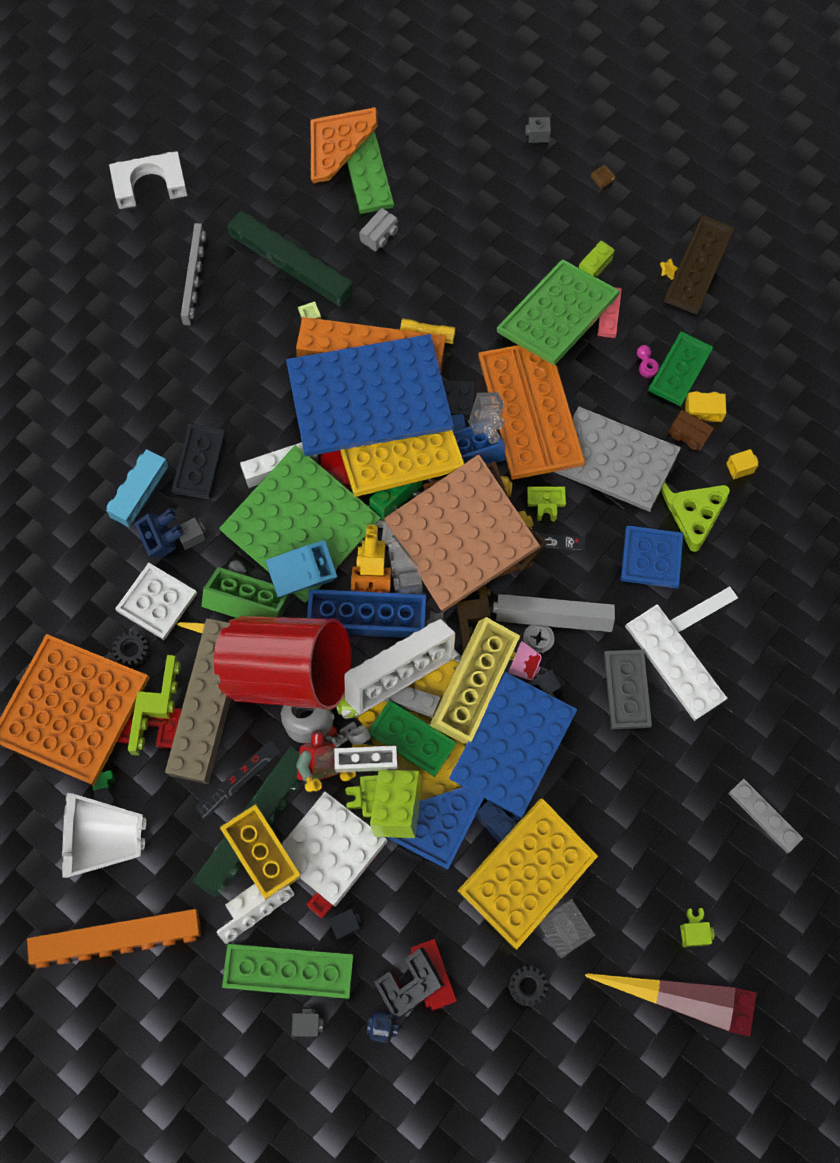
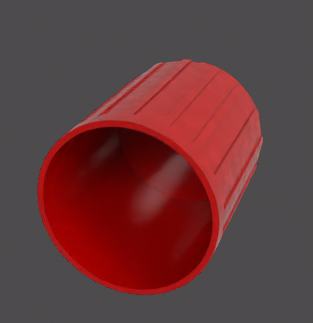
[214,616,352,710]

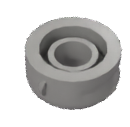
[280,706,334,743]

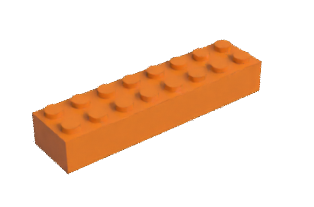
[296,317,445,374]

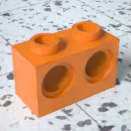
[351,567,391,593]

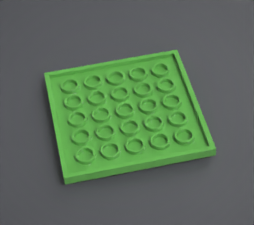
[219,445,381,604]

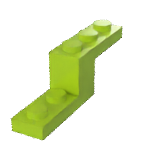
[128,655,180,756]

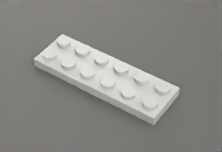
[625,604,727,721]

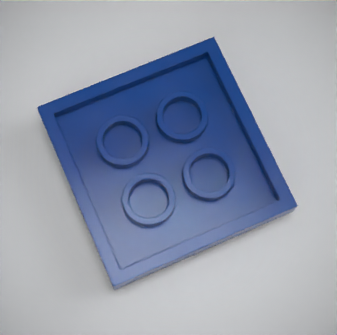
[621,525,683,588]

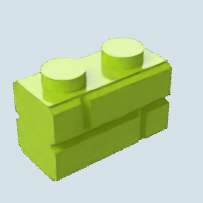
[579,241,615,278]

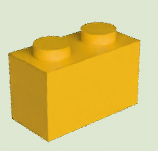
[685,391,726,422]

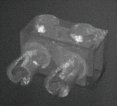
[469,392,505,444]

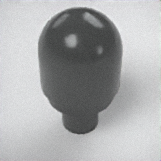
[228,560,249,576]

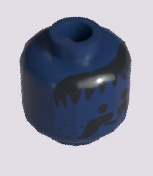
[367,1012,399,1043]

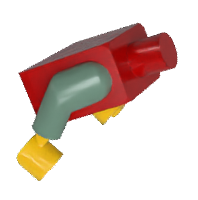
[296,731,356,792]

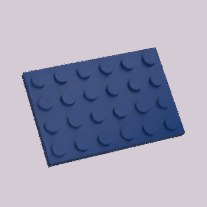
[449,672,577,818]

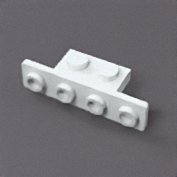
[217,884,294,944]

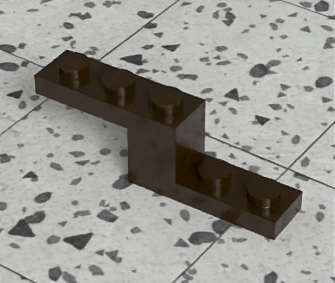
[456,584,493,653]

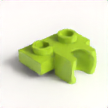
[527,487,566,521]
[345,775,378,818]

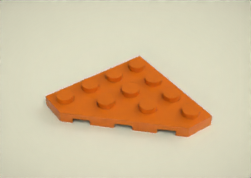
[311,107,378,183]

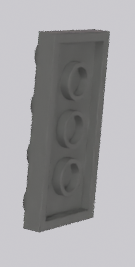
[604,650,652,729]

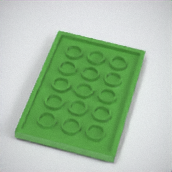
[497,259,620,365]

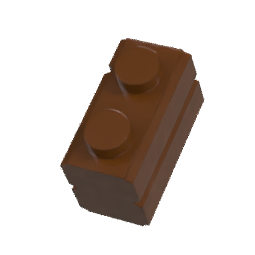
[669,410,714,451]

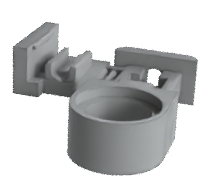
[325,722,371,748]

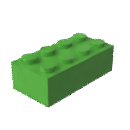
[202,567,290,618]

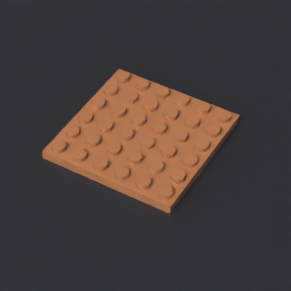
[384,455,540,612]

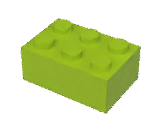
[370,770,423,838]

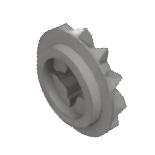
[523,625,554,653]

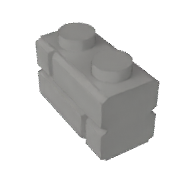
[360,208,398,251]

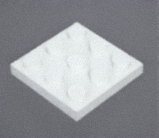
[115,563,197,640]

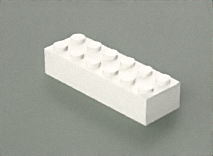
[345,619,455,715]

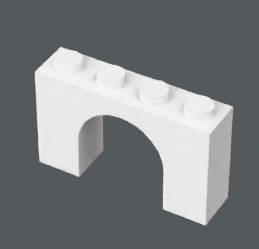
[109,151,187,209]

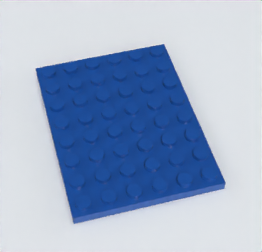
[286,334,454,457]

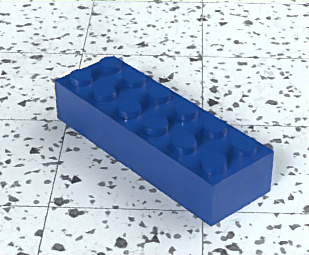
[307,589,426,638]

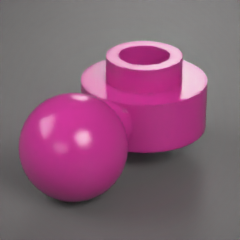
[637,345,658,378]

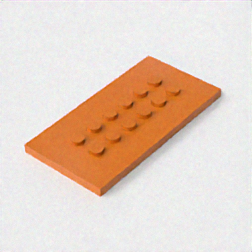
[478,345,585,480]

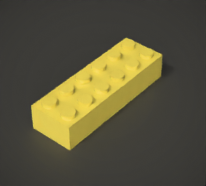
[430,617,520,744]

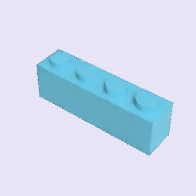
[106,449,169,527]

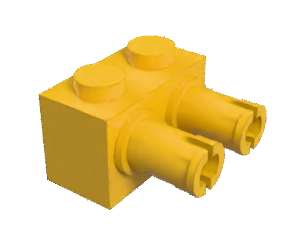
[357,525,385,575]

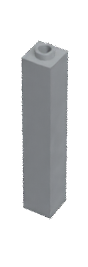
[493,594,615,632]

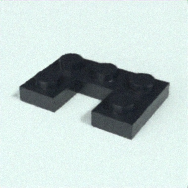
[374,948,445,1020]

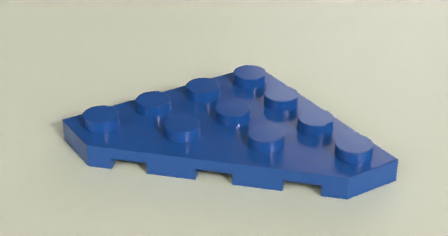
[386,787,484,869]

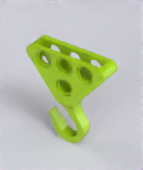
[650,483,730,552]

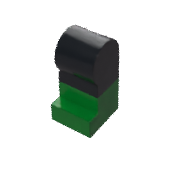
[93,770,117,806]

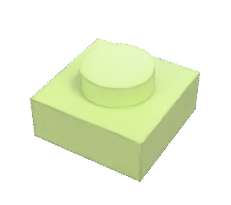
[298,302,321,319]

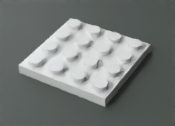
[281,792,387,907]

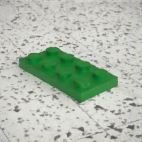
[648,332,713,407]
[368,700,457,778]

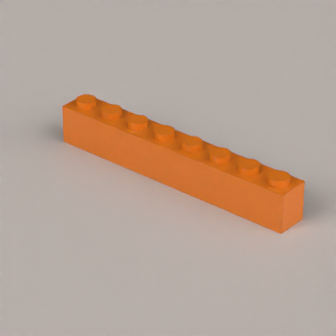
[27,909,201,968]

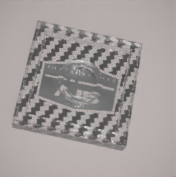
[539,899,595,958]

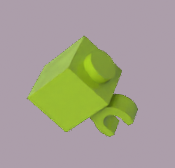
[680,908,714,947]

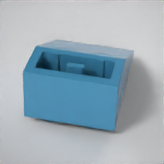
[266,540,337,597]

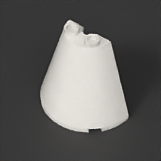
[62,793,146,878]

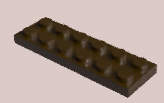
[664,215,734,314]

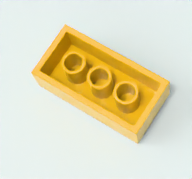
[220,804,301,901]

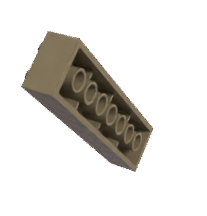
[165,618,231,784]

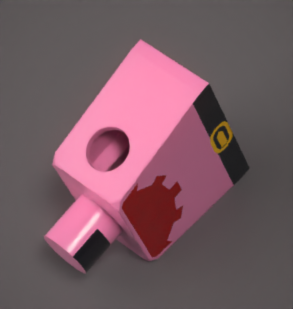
[502,639,547,683]

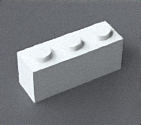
[334,746,397,773]

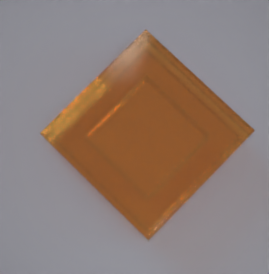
[591,165,615,188]

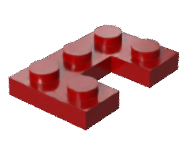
[117,707,182,749]

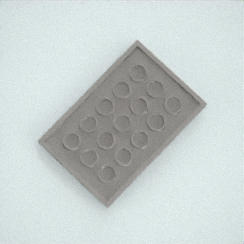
[555,407,681,512]

